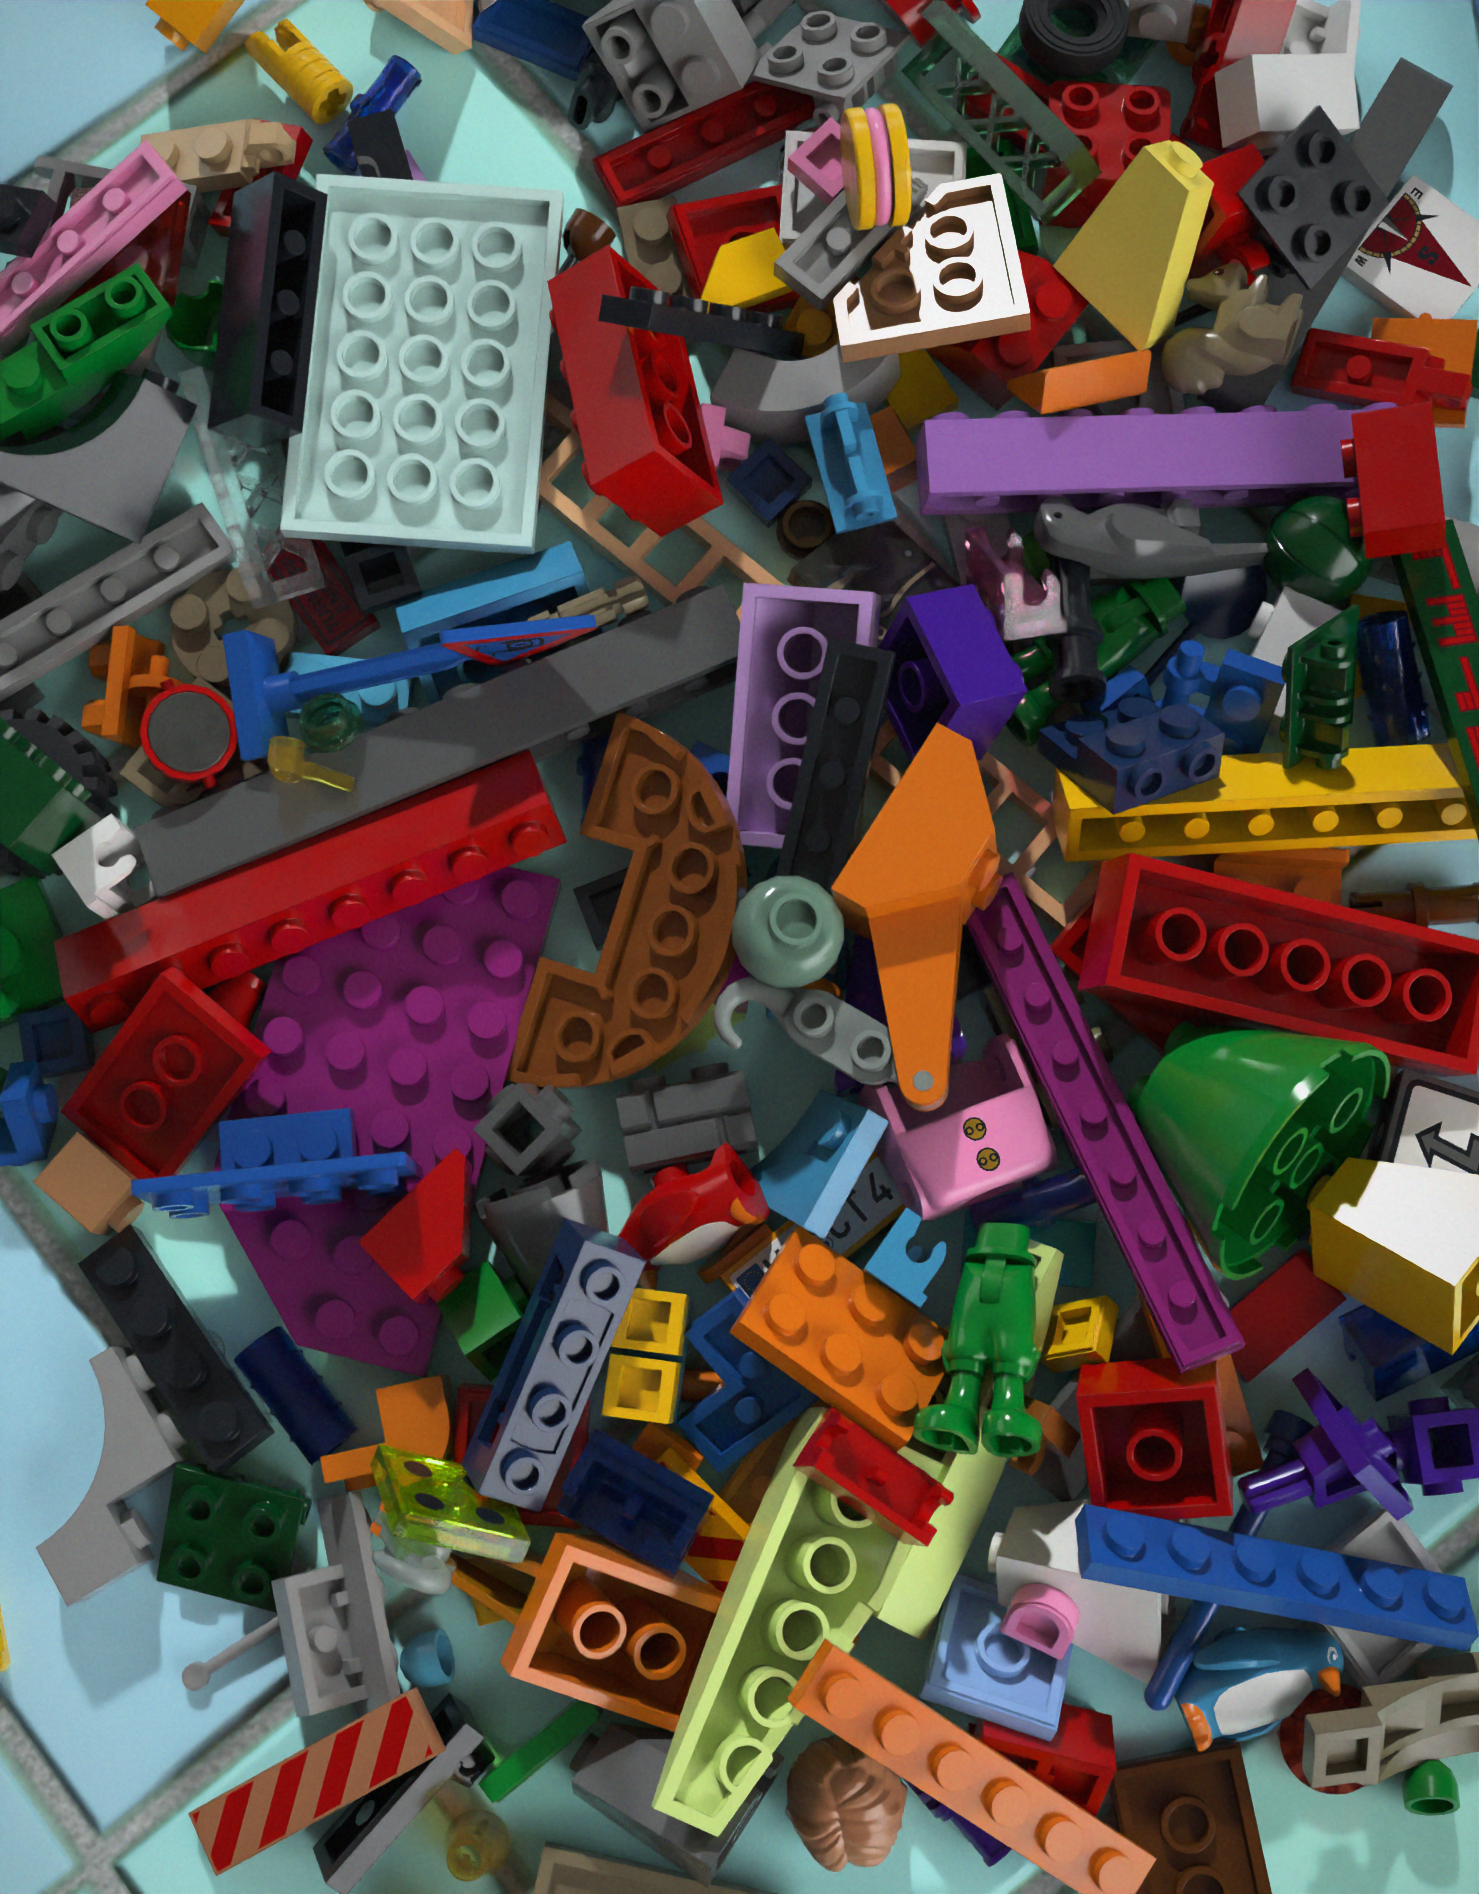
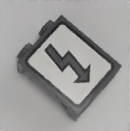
[1366,1068,1479,1175]

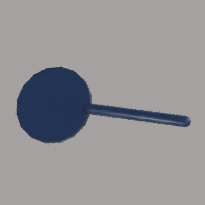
[1144,565,1268,687]

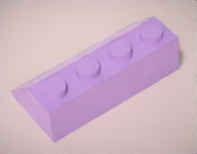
[726,583,882,854]

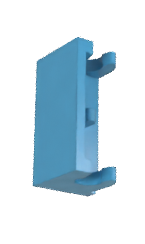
[862,1207,946,1309]

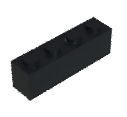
[207,171,328,448]

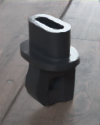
[568,50,623,130]

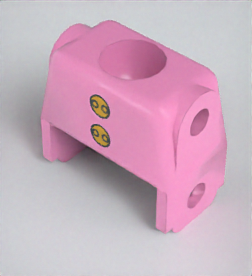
[857,1033,1058,1221]

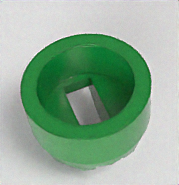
[1402,1760,1461,1816]

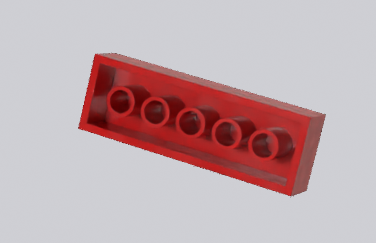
[1077,853,1479,1077]

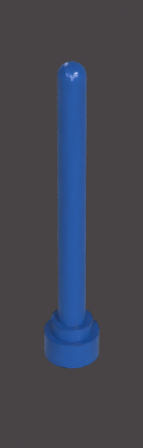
[1144,1410,1315,1711]

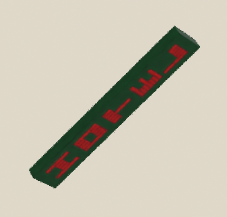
[1391,519,1479,841]

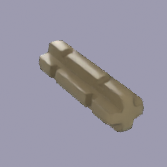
[527,575,649,652]

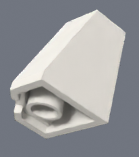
[988,1499,1188,1683]

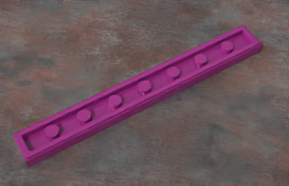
[964,872,1245,1375]

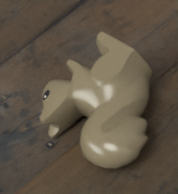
[1160,263,1303,395]

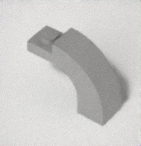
[710,341,901,444]

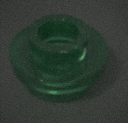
[299,692,363,753]

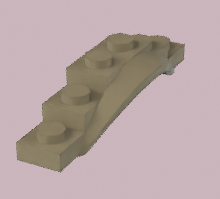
[1302,1652,1479,1788]

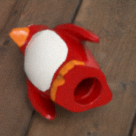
[618,1142,770,1290]

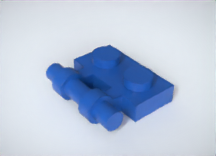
[1155,640,1285,755]

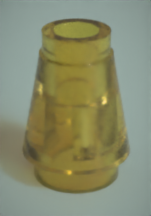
[444,1809,511,1882]

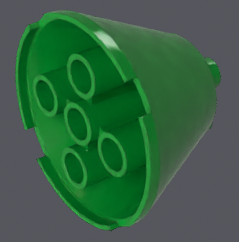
[1126,1020,1390,1280]

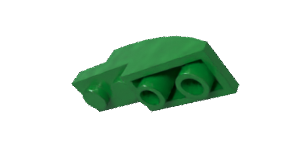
[0,263,173,443]

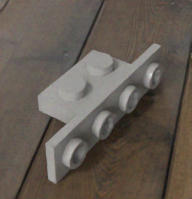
[271,1490,401,1718]

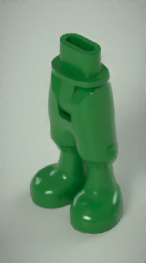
[1005,577,1187,747]
[913,1222,1043,1458]

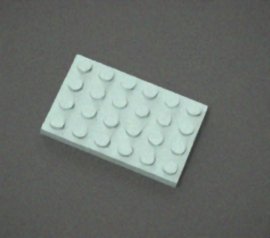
[280,173,565,555]

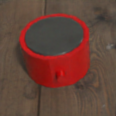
[140,678,238,790]

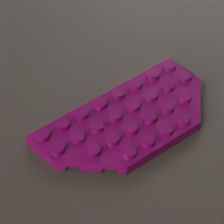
[212,866,562,1378]

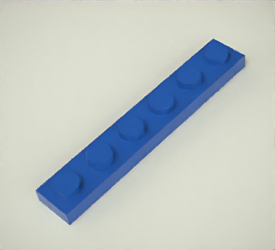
[1075,1504,1479,1651]

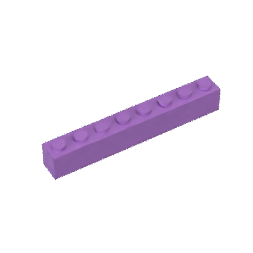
[915,402,1398,515]

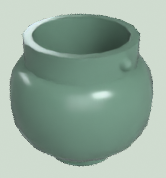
[731,876,844,988]

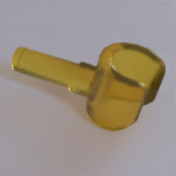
[267,736,356,793]

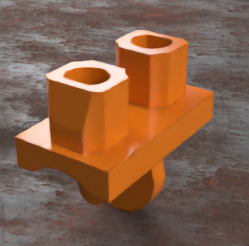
[81,625,185,751]

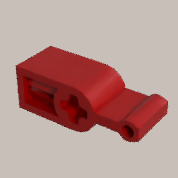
[1179,0,1297,156]

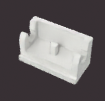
[51,813,159,920]

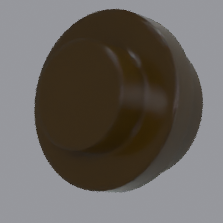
[776,500,838,562]

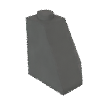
[569,1722,785,1888]

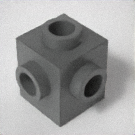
[473,1082,583,1176]

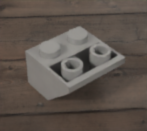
[582,0,761,132]

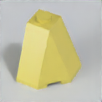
[1053,140,1214,351]

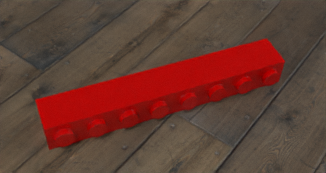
[54,750,567,1034]

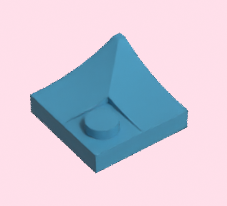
[750,1089,889,1239]

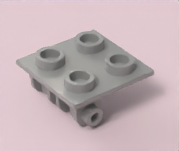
[748,10,911,127]

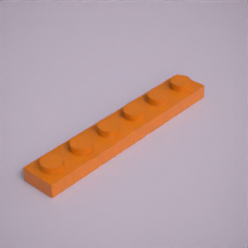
[787,1638,1156,1894]

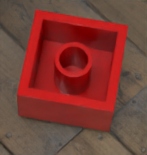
[1076,1358,1233,1520]

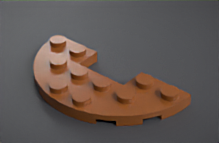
[506,712,747,1089]

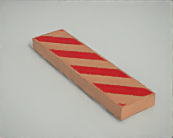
[188,1687,447,1876]

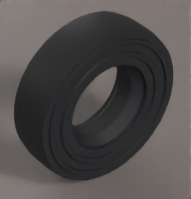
[1018,0,1129,77]

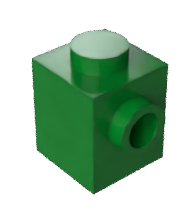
[436,1260,530,1382]

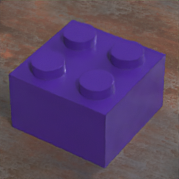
[878,584,1028,764]

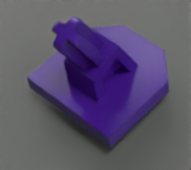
[1237,1367,1414,1521]

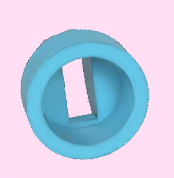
[400,1629,455,1687]

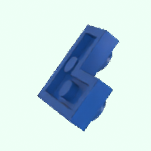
[676,1287,820,1474]

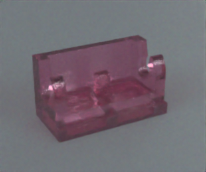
[965,526,1067,641]

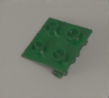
[1279,604,1359,770]
[156,1463,312,1613]

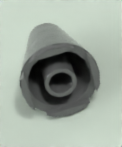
[474,1159,609,1302]

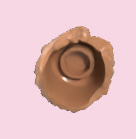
[785,1734,907,1872]

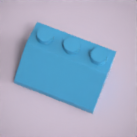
[395,541,603,705]

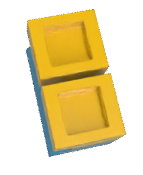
[602,1288,694,1424]

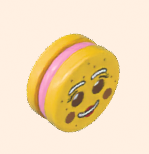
[840,103,912,230]

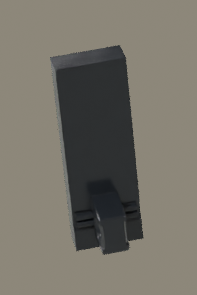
[312,1692,495,1894]

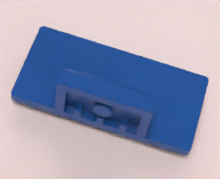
[131,1108,424,1219]

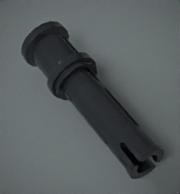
[1045,554,1107,703]

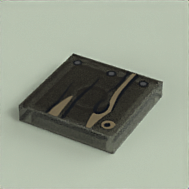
[787,520,961,648]

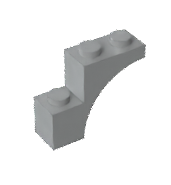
[35,1346,192,1607]

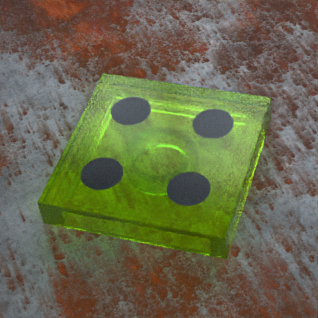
[370,1444,531,1564]

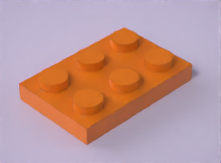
[729,1225,949,1452]

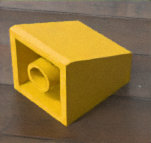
[1307,1157,1479,1355]

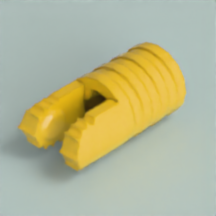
[243,18,353,125]

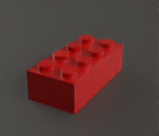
[547,245,724,537]

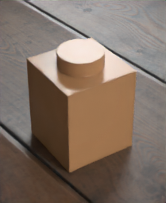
[33,1132,145,1236]

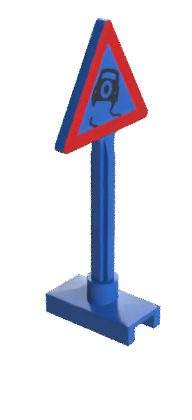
[222,614,597,766]

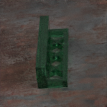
[901,0,1102,226]

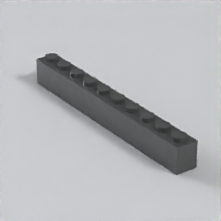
[134,583,740,898]

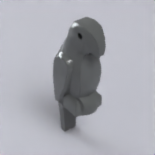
[1033,496,1269,579]

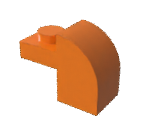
[320,1375,456,1496]

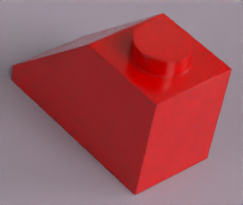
[357,1148,472,1305]

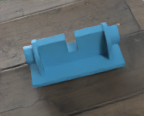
[805,393,898,534]

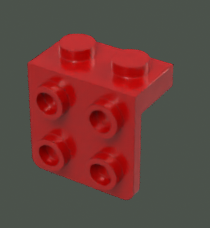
[1039,81,1171,228]

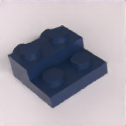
[1037,696,1225,815]

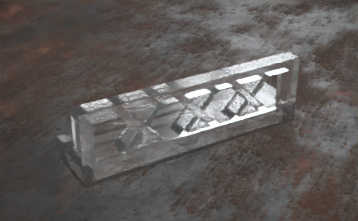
[178,366,327,609]

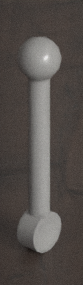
[181,1615,280,1691]

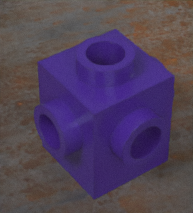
[1385,1396,1479,1496]

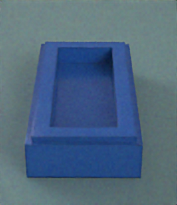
[472,0,595,82]

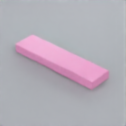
[0,140,188,355]

